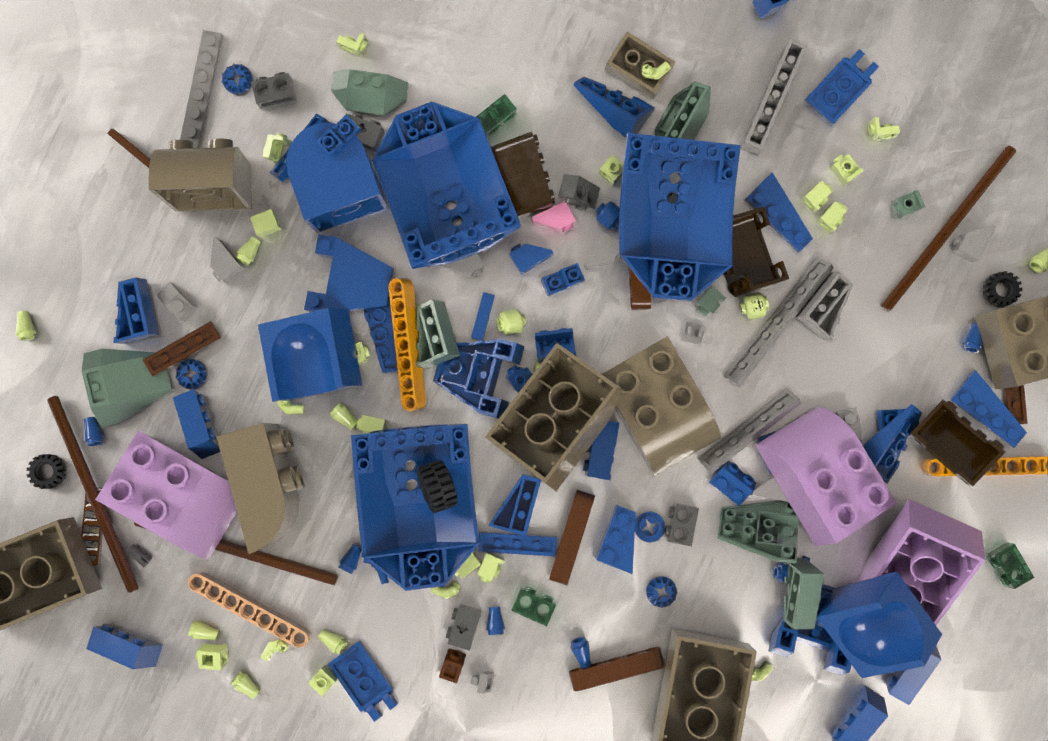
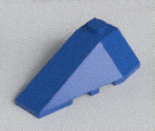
[574,77,655,137]
[863,404,922,484]

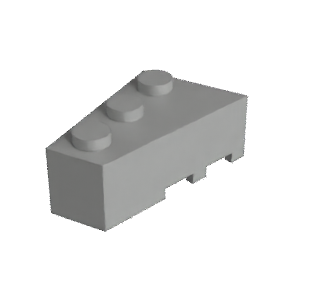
[796,272,853,341]

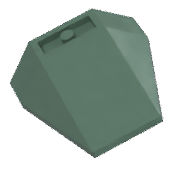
[82,349,173,428]
[718,501,799,564]

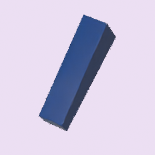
[471,292,495,341]

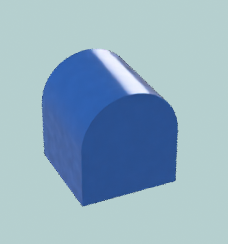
[286,123,388,233]

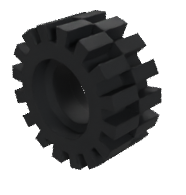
[983,271,1023,307]
[26,454,67,489]

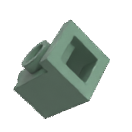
[891,190,925,219]
[695,286,726,317]

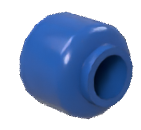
[596,201,620,230]

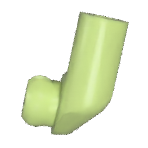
[642,61,671,80]
[277,401,304,415]
[431,582,460,599]
[260,639,288,661]
[752,661,774,681]

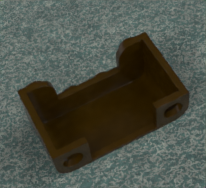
[491,131,556,219]
[723,207,789,297]
[910,399,1006,488]

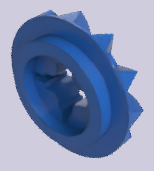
[222,63,252,94]
[176,359,207,389]
[635,511,665,543]
[646,576,678,608]

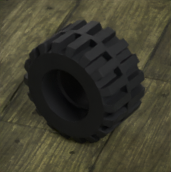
[417,460,457,513]

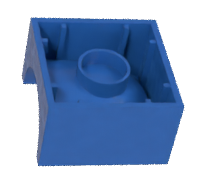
[258,308,363,402]
[816,572,942,678]

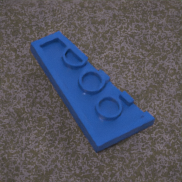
[745,172,813,253]
[364,296,398,373]
[950,370,1027,448]

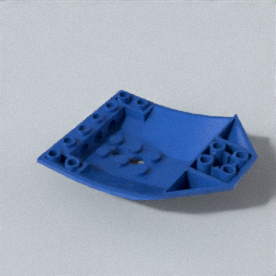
[372,101,522,269]
[619,133,741,301]
[351,424,480,591]

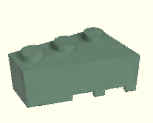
[784,558,824,629]

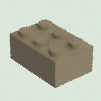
[605,32,675,100]

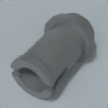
[126,544,152,568]

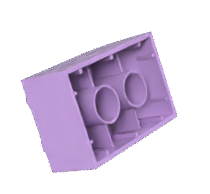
[755,407,897,546]
[95,431,237,560]
[858,499,986,625]

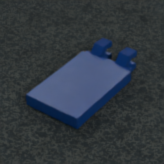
[804,49,879,125]
[328,641,398,722]

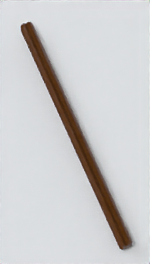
[882,145,1016,312]
[47,396,138,593]
[134,522,338,585]

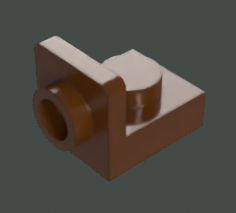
[439,648,466,683]

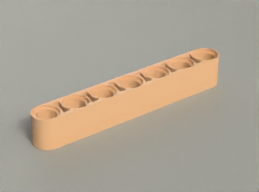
[188,572,311,648]

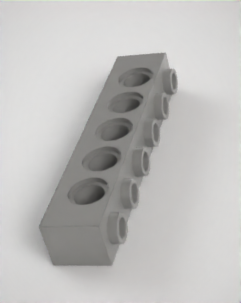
[741,38,807,155]

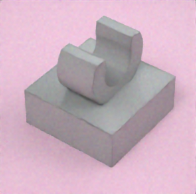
[682,321,705,345]
[470,671,495,694]

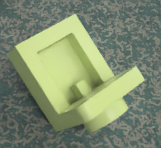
[262,133,292,163]

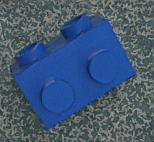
[535,328,576,362]
[709,461,756,506]

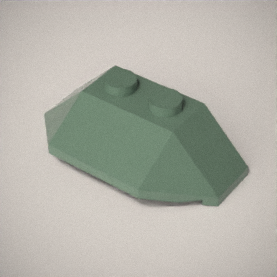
[331,69,409,116]
[655,81,711,140]

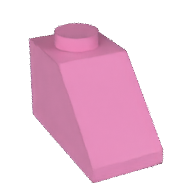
[531,201,576,233]

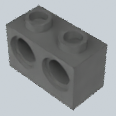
[251,72,297,109]
[558,174,600,211]
[664,503,699,547]

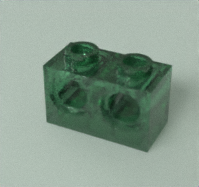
[476,94,517,138]
[988,542,1035,589]
[511,586,556,627]

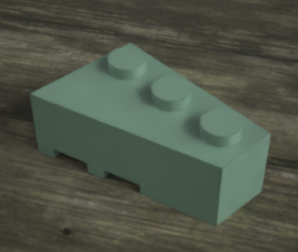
[416,299,460,368]

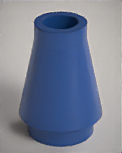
[963,323,983,353]
[84,417,104,446]
[338,544,362,574]
[486,607,505,635]
[570,637,591,668]

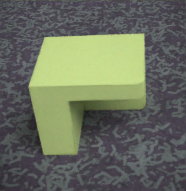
[250,209,282,238]

